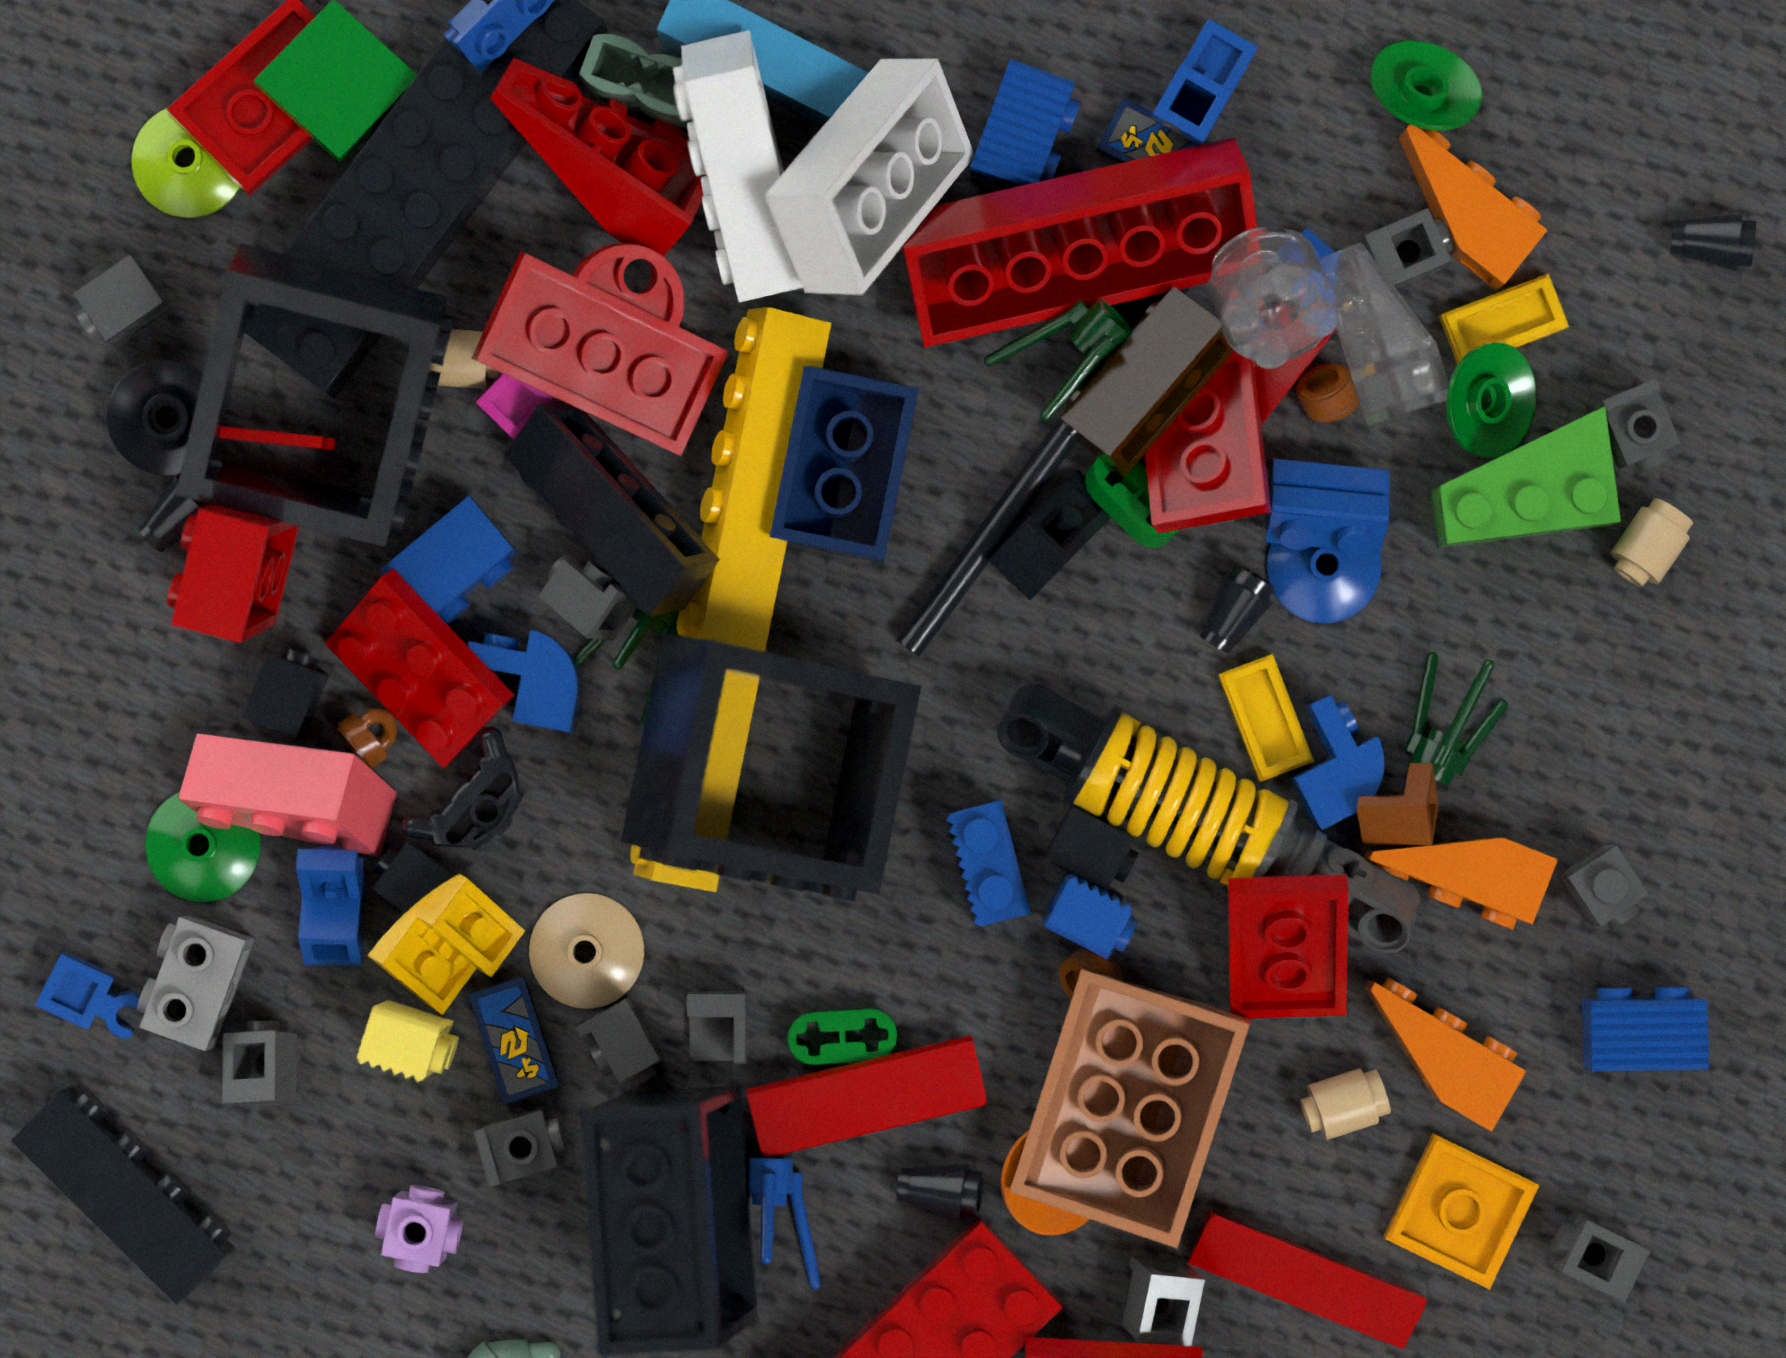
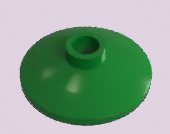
[1370,41,1482,131]
[1446,342,1537,458]
[145,792,261,902]

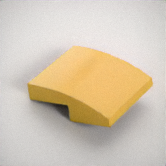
[367,874,525,1015]

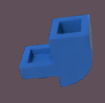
[1151,19,1258,145]
[468,630,582,733]
[1289,695,1384,830]
[296,845,366,966]

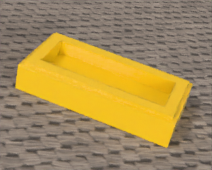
[1439,273,1569,365]
[1218,654,1314,782]

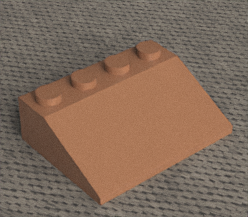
[1010,968,1250,1248]

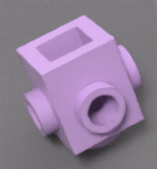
[375,1185,463,1273]

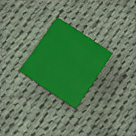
[253,0,417,163]

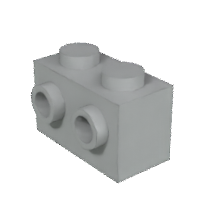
[137,915,255,1051]

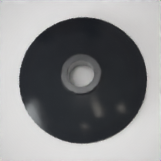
[107,360,224,475]

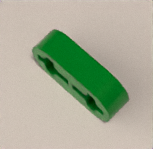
[1085,458,1179,548]
[787,1008,897,1065]

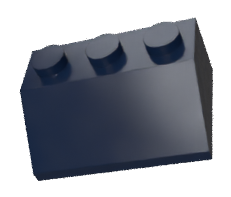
[770,365,919,564]

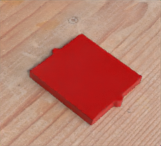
[219,426,337,451]

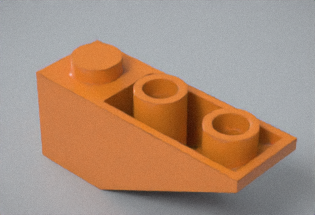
[1399,124,1548,291]
[1363,837,1558,930]
[1364,977,1527,1132]

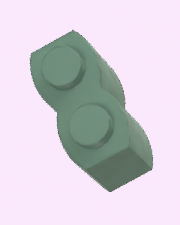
[579,34,693,127]

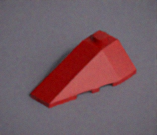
[490,58,707,257]

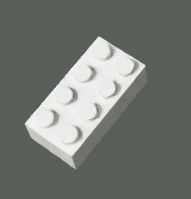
[673,30,803,302]
[764,59,975,295]

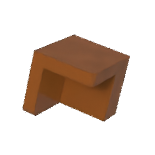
[1356,763,1439,846]

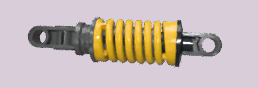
[997,684,1421,953]

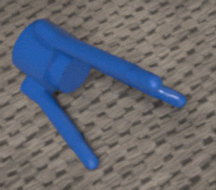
[747,1158,821,1290]

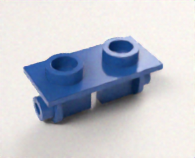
[443,0,554,73]

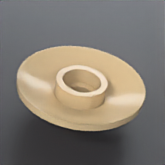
[529,893,644,1009]

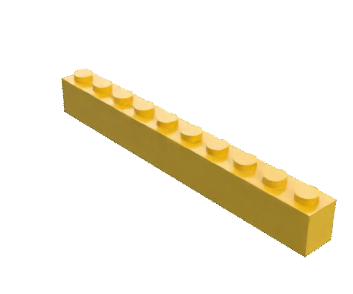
[630,307,831,892]

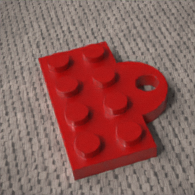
[471,243,729,456]

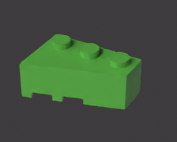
[1430,406,1621,548]

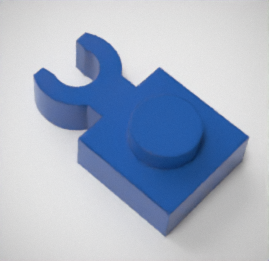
[35,950,141,1038]

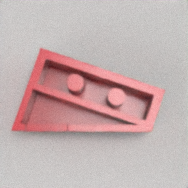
[178,734,397,858]

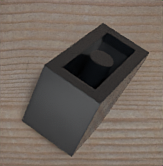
[989,470,1111,600]

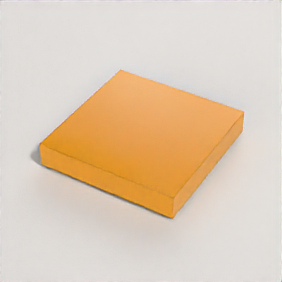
[1383,1133,1539,1290]

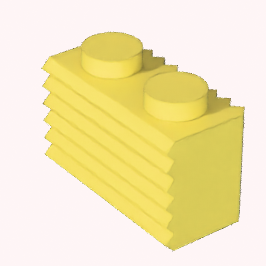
[357,1000,459,1082]

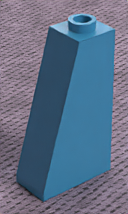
[656,0,868,125]

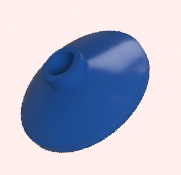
[1266,543,1381,623]

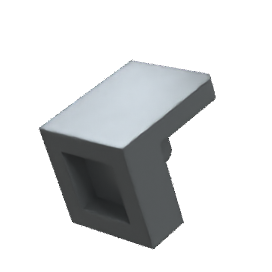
[687,991,748,1064]

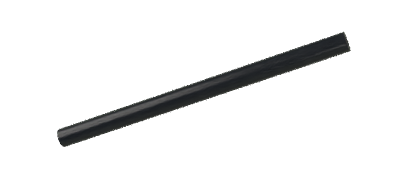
[896,287,1190,657]

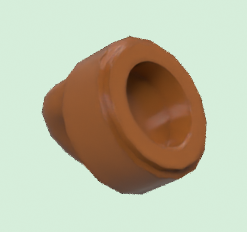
[1296,363,1360,423]
[336,708,398,770]
[1058,947,1123,999]

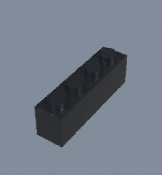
[505,401,720,617]
[11,1086,235,1305]

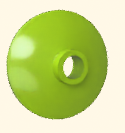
[131,108,240,218]

